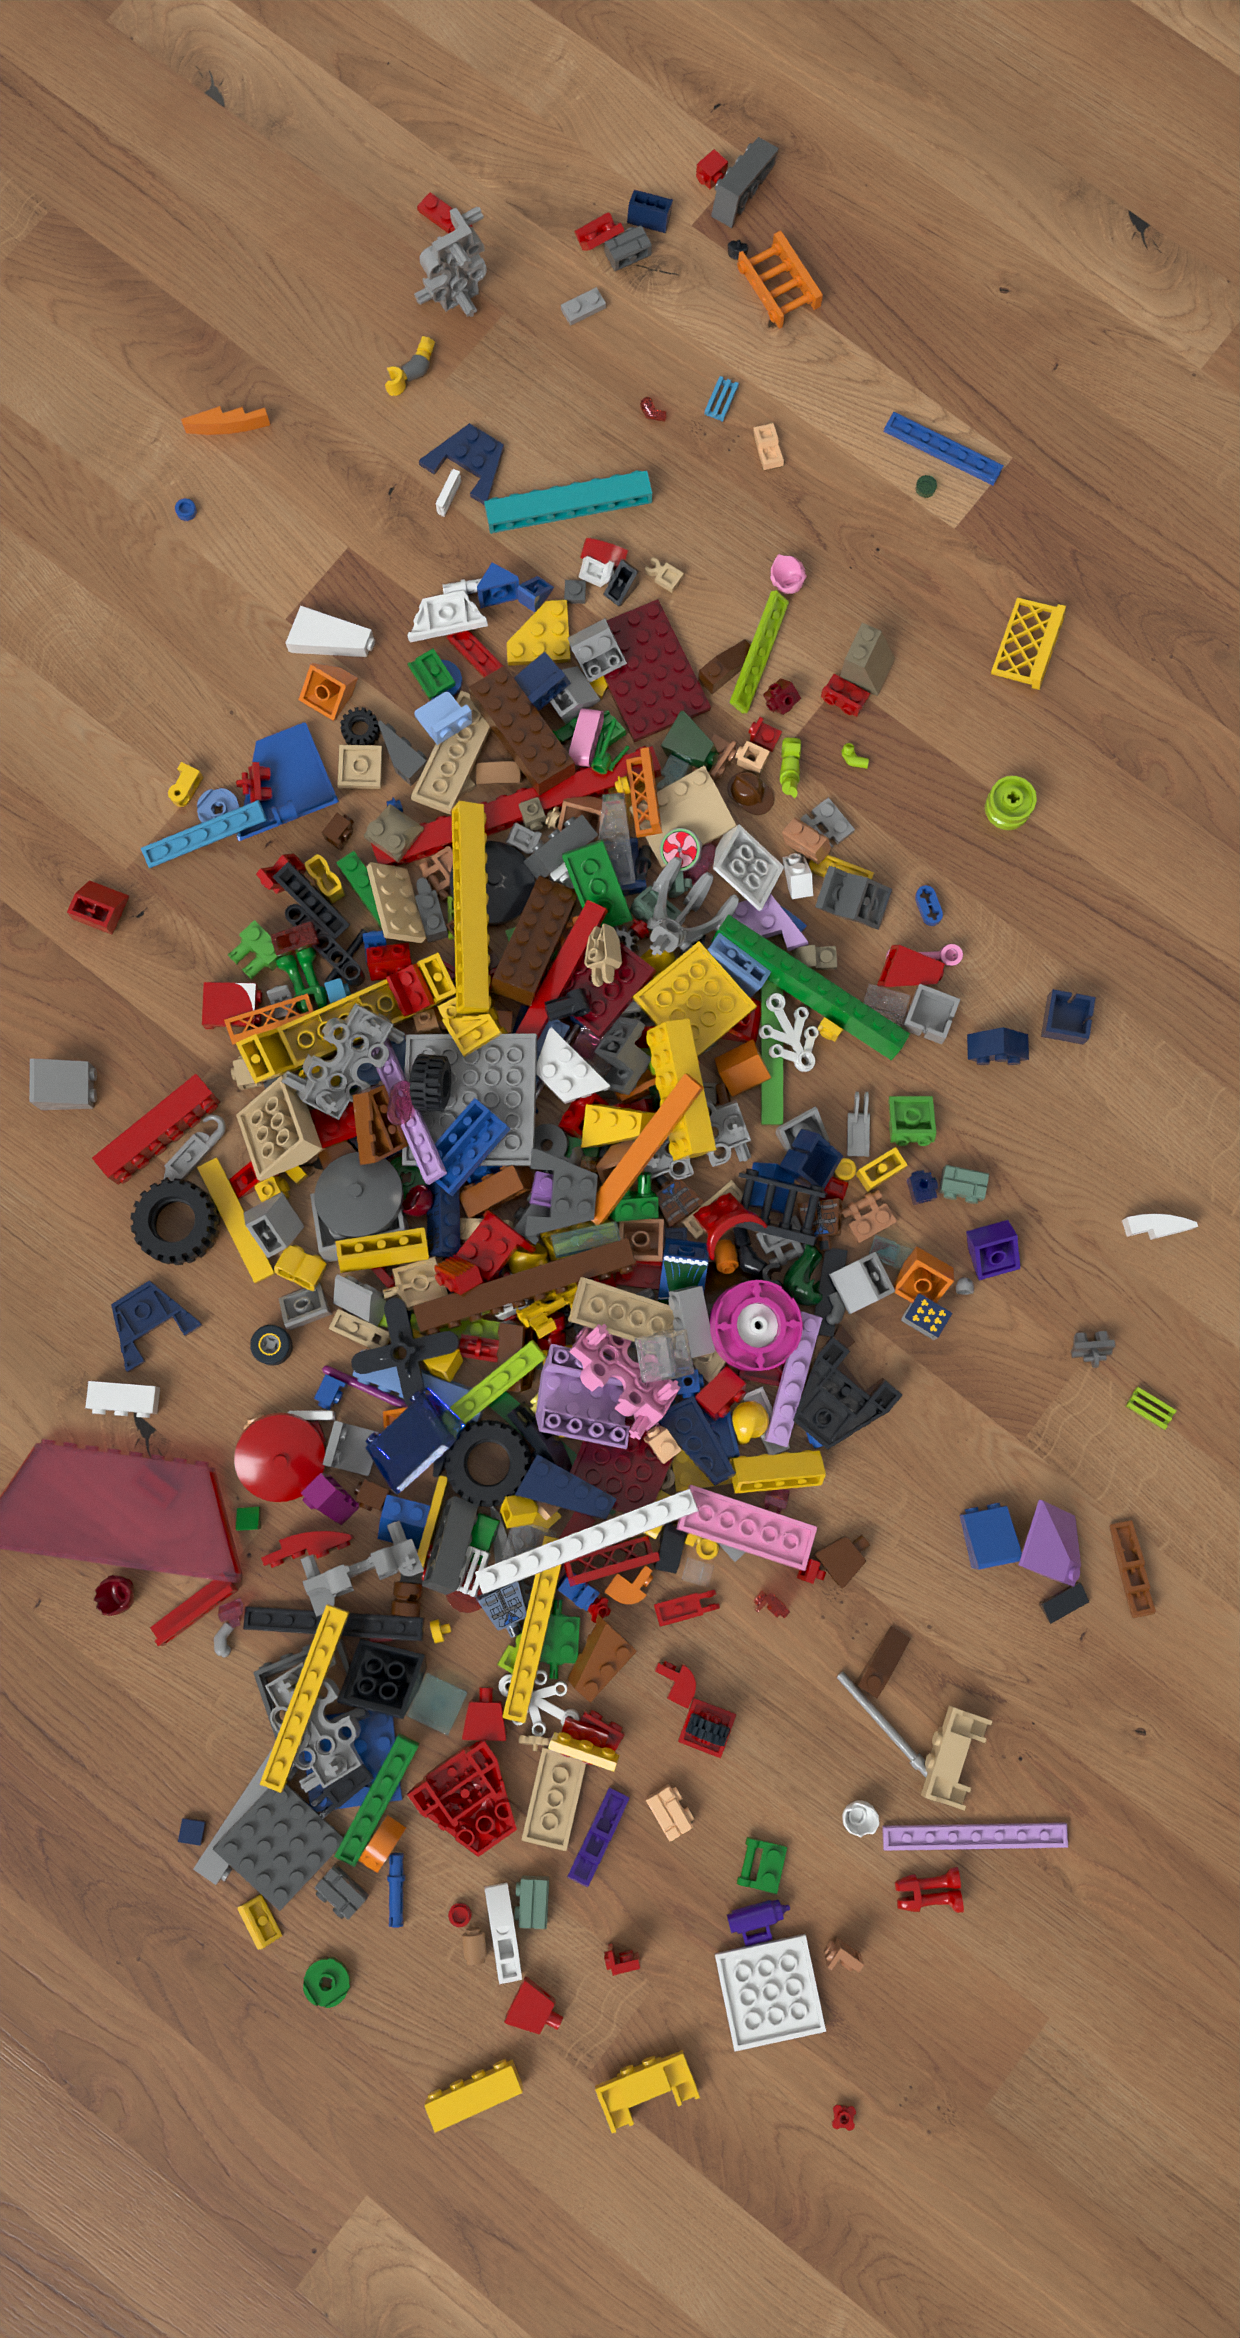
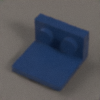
[514,652,571,711]

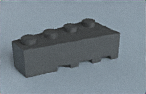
[711,137,779,228]

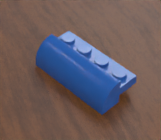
[416,1098,511,1196]

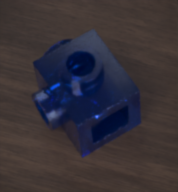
[907,1170,938,1205]

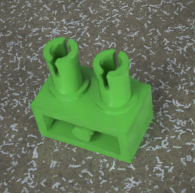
[227,920,287,980]

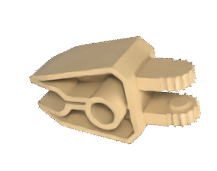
[584,923,622,987]

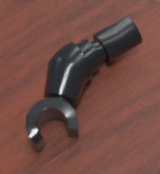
[733,1227,784,1289]

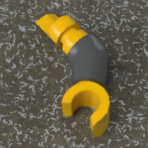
[385,336,435,396]

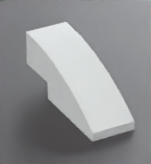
[1122,1214,1198,1240]

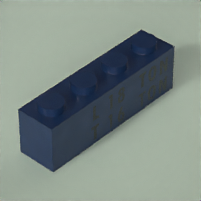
[426,1181,461,1258]

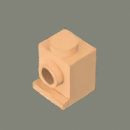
[735,741,770,777]

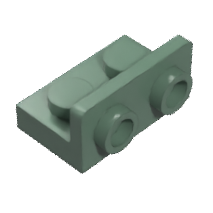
[630,885,682,931]

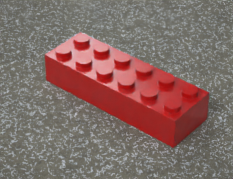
[92,1074,220,1185]

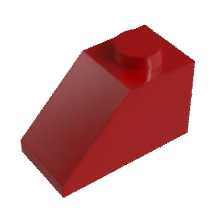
[229,1161,280,1199]

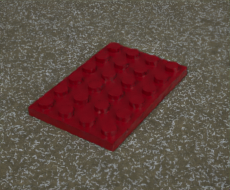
[603,599,711,742]

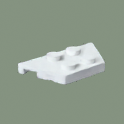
[408,590,488,642]
[536,1027,611,1104]

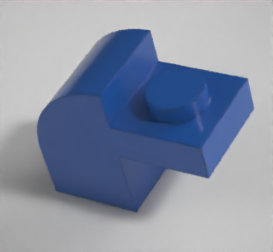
[557,1571,600,1611]

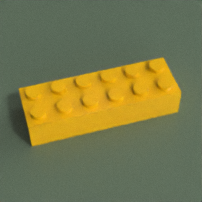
[646,1018,716,1161]

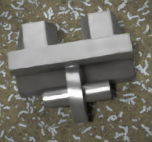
[1071,1331,1115,1368]

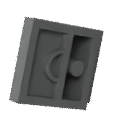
[815,866,892,930]
[594,1016,651,1095]

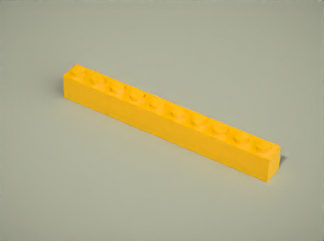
[452,801,491,1016]

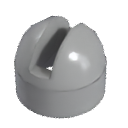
[956,1277,974,1295]

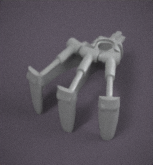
[647,857,739,955]

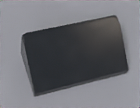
[1039,1582,1089,1624]

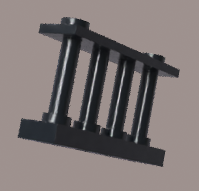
[734,1168,829,1246]

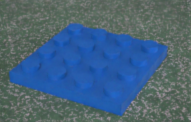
[304,1710,403,1812]

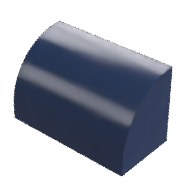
[627,190,673,233]

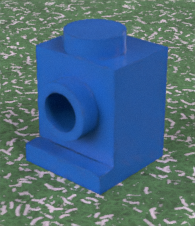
[314,1374,348,1411]

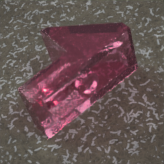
[683,843,716,885]

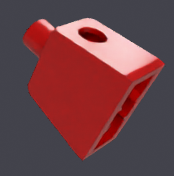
[462,1687,507,1741]
[504,1976,563,2034]

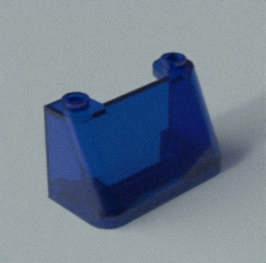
[365,1387,466,1495]

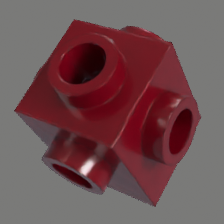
[763,678,801,715]

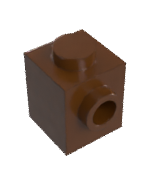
[354,1479,391,1511]

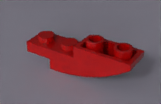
[261,1531,355,1568]

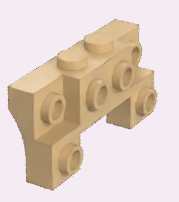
[921,1706,992,1811]

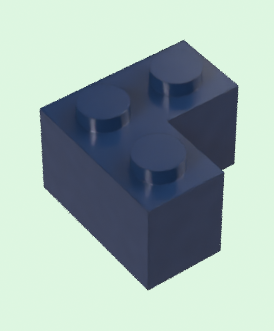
[967,1027,1029,1065]

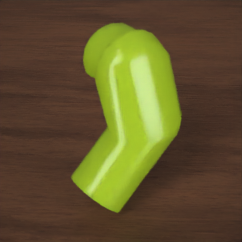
[841,743,869,769]

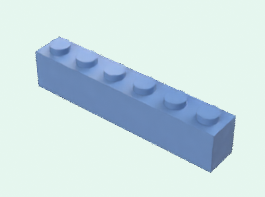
[352,1349,485,1423]

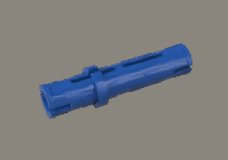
[387,1853,406,1928]

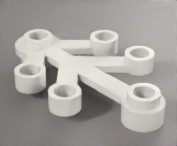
[759,993,819,1072]
[499,1670,580,1736]

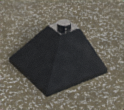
[337,1639,427,1719]

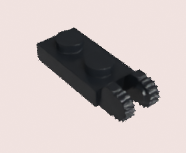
[311,1763,375,1819]

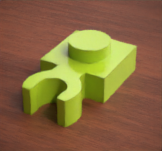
[497,1633,522,1674]

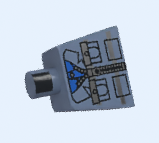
[475,1581,526,1637]

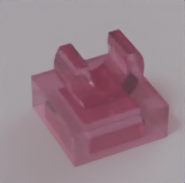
[764,1489,790,1514]
[218,1598,244,1628]

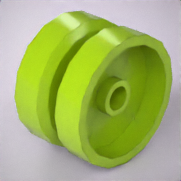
[985,776,1037,830]

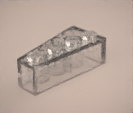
[598,792,636,885]

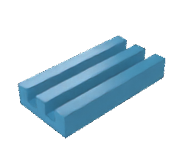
[704,376,739,422]

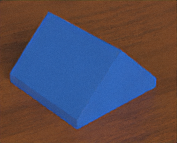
[477,562,519,609]
[749,1162,794,1214]

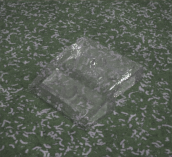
[500,1524,558,1562]

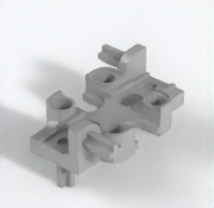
[414,206,487,317]
[281,1003,405,1120]
[633,1098,751,1180]
[300,1521,424,1617]
[265,1656,363,1793]

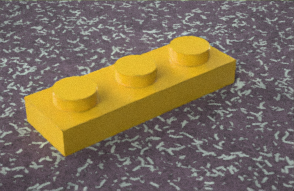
[548,1732,620,1772]

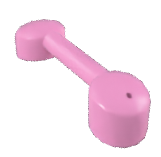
[886,944,963,966]

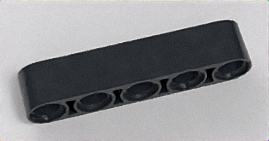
[285,904,365,987]

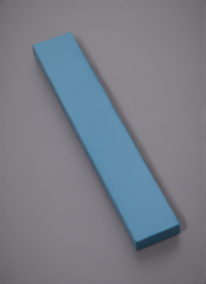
[141,800,268,868]

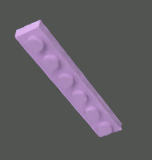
[764,1311,822,1447]

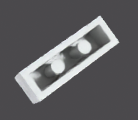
[85,1381,160,1418]

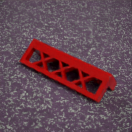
[564,1536,660,1587]
[150,1572,239,1646]

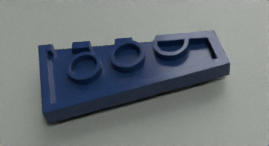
[515,1455,617,1520]

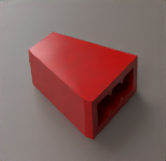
[877,945,945,987]

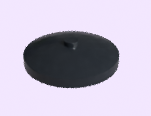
[449,841,535,925]

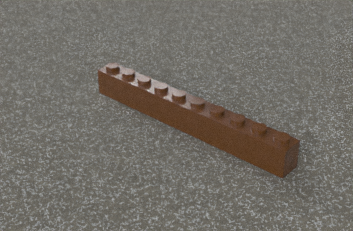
[413,1238,637,1336]

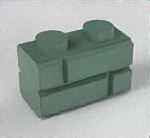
[938,1165,989,1204]
[514,1875,549,1929]

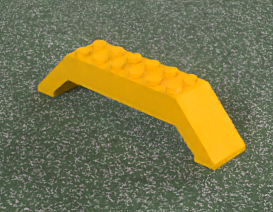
[236,953,456,1084]

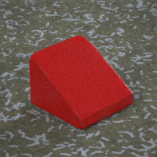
[820,1177,849,1201]

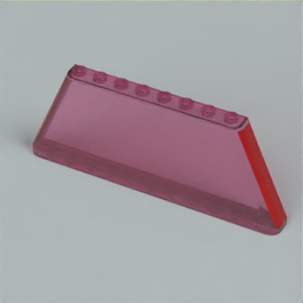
[0,1439,242,1583]

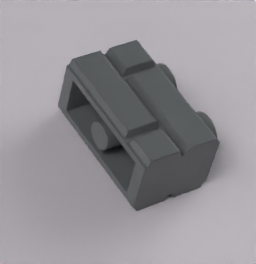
[604,225,652,271]
[314,1863,369,1920]

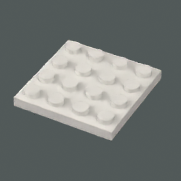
[715,1934,826,2051]

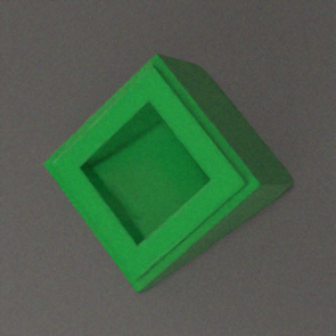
[236,1507,261,1531]

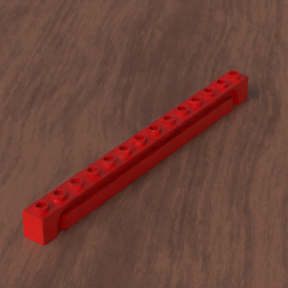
[371,746,661,867]

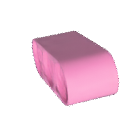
[569,708,604,767]

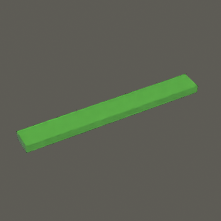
[761,979,783,1125]

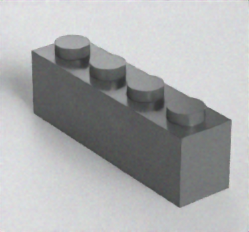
[422,1496,478,1595]

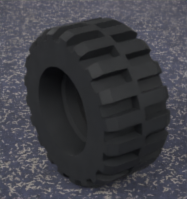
[130,1178,220,1265]
[445,1420,532,1507]

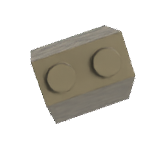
[840,623,895,696]

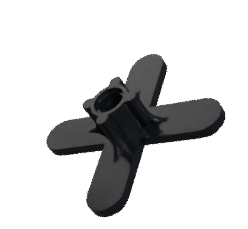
[351,1298,460,1408]

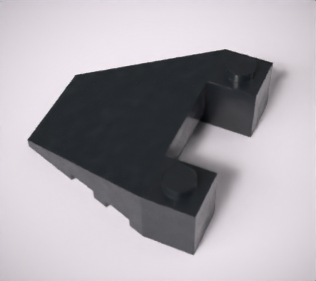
[793,1336,903,1450]

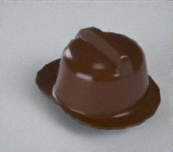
[727,772,774,816]

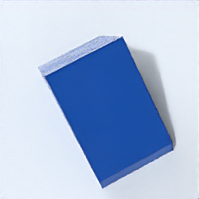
[517,576,554,613]

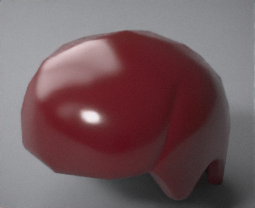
[402,1184,433,1217]

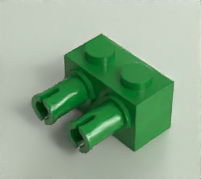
[610,1172,658,1222]

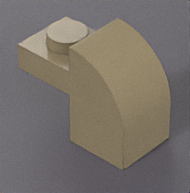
[791,945,837,971]

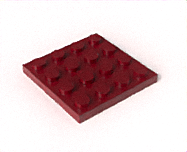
[539,926,657,1039]
[570,1417,679,1514]

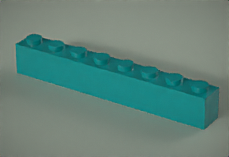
[484,470,652,534]

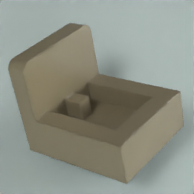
[519,797,546,831]

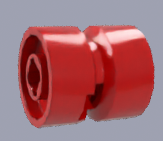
[537,1311,566,1350]

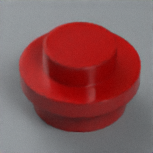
[448,1903,472,1927]

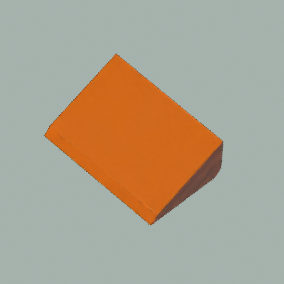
[714,1039,771,1097]

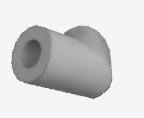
[214,1621,234,1658]

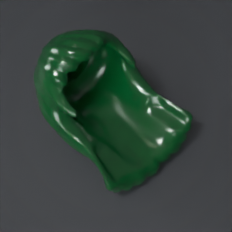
[783,1244,823,1306]

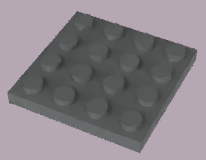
[213,1783,344,1911]

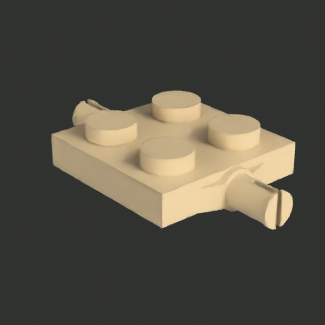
[382,1257,448,1311]

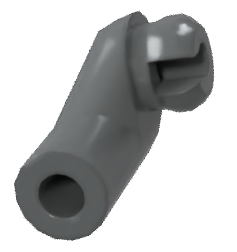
[826,1291,846,1325]

